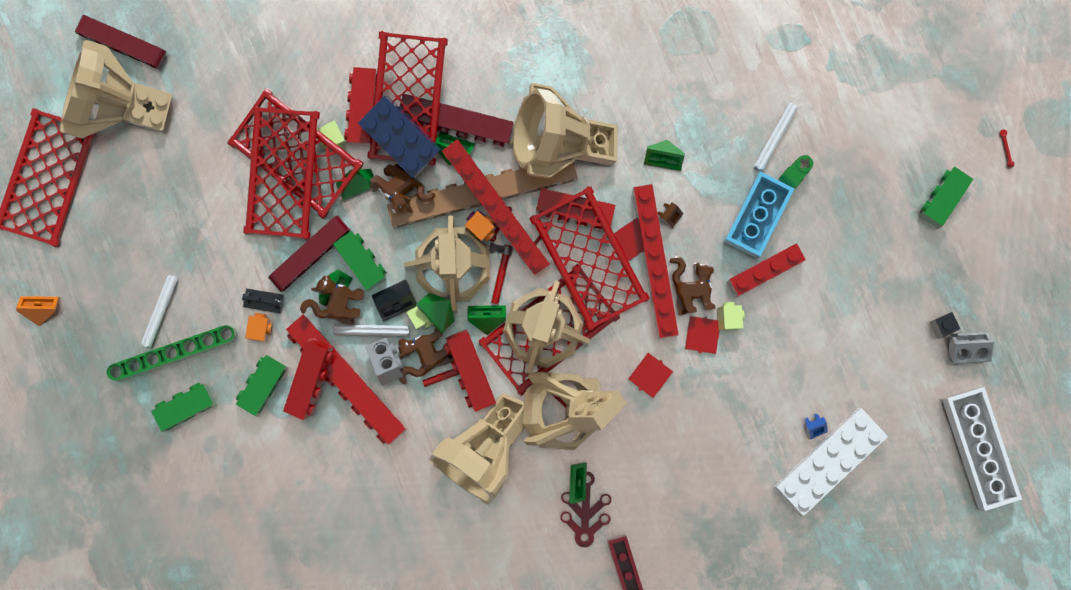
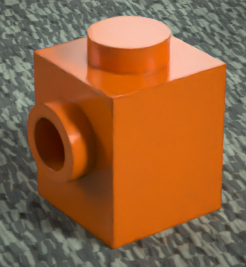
[465,211,495,243]
[245,313,273,342]

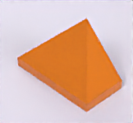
[16,296,59,326]

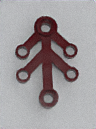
[560,471,612,548]

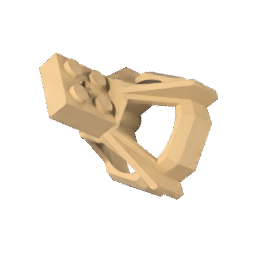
[60,40,172,138]
[509,83,618,179]
[404,216,490,313]
[503,280,590,374]
[523,372,627,450]
[430,393,525,505]

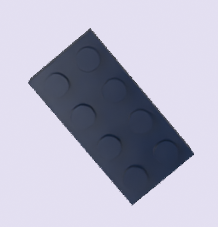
[358,96,442,178]

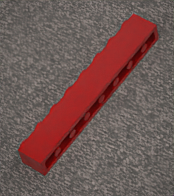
[442,139,550,275]
[632,184,679,340]
[286,314,407,445]

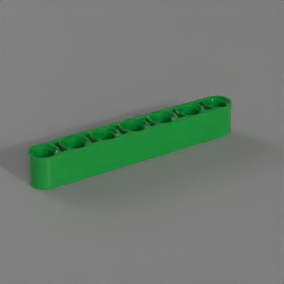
[106,325,238,382]

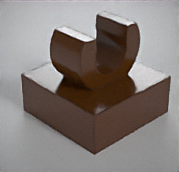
[658,202,684,229]

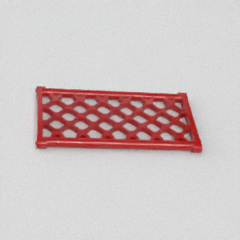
[367,31,448,166]
[227,88,364,219]
[243,106,320,240]
[0,108,97,247]
[529,186,650,331]
[478,263,620,396]

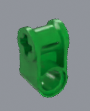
[778,155,814,190]

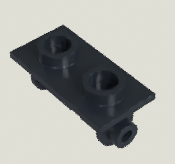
[242,288,284,314]

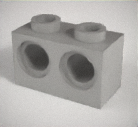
[949,332,994,364]
[365,338,404,386]

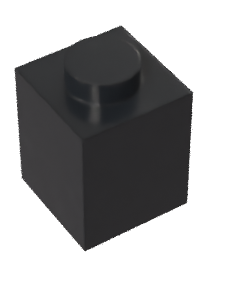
[930,312,960,339]

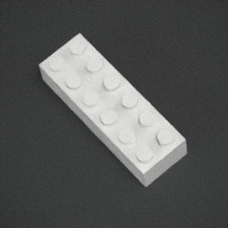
[942,387,1022,511]
[774,408,888,516]

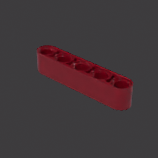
[74,15,167,69]
[268,215,351,292]

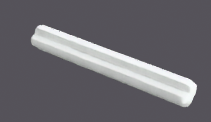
[754,103,798,171]
[141,275,178,348]
[333,324,410,337]

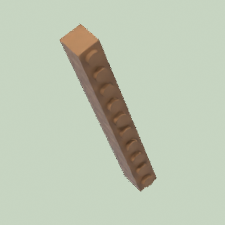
[387,162,578,229]

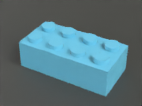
[724,171,794,259]

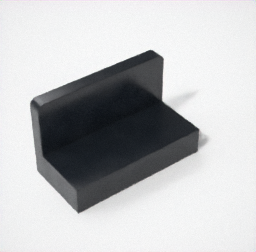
[372,280,417,322]

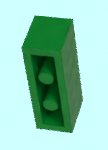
[920,166,973,229]
[333,231,387,292]
[235,355,288,417]
[151,383,217,432]

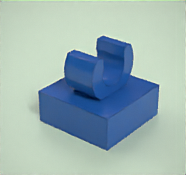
[805,413,828,440]

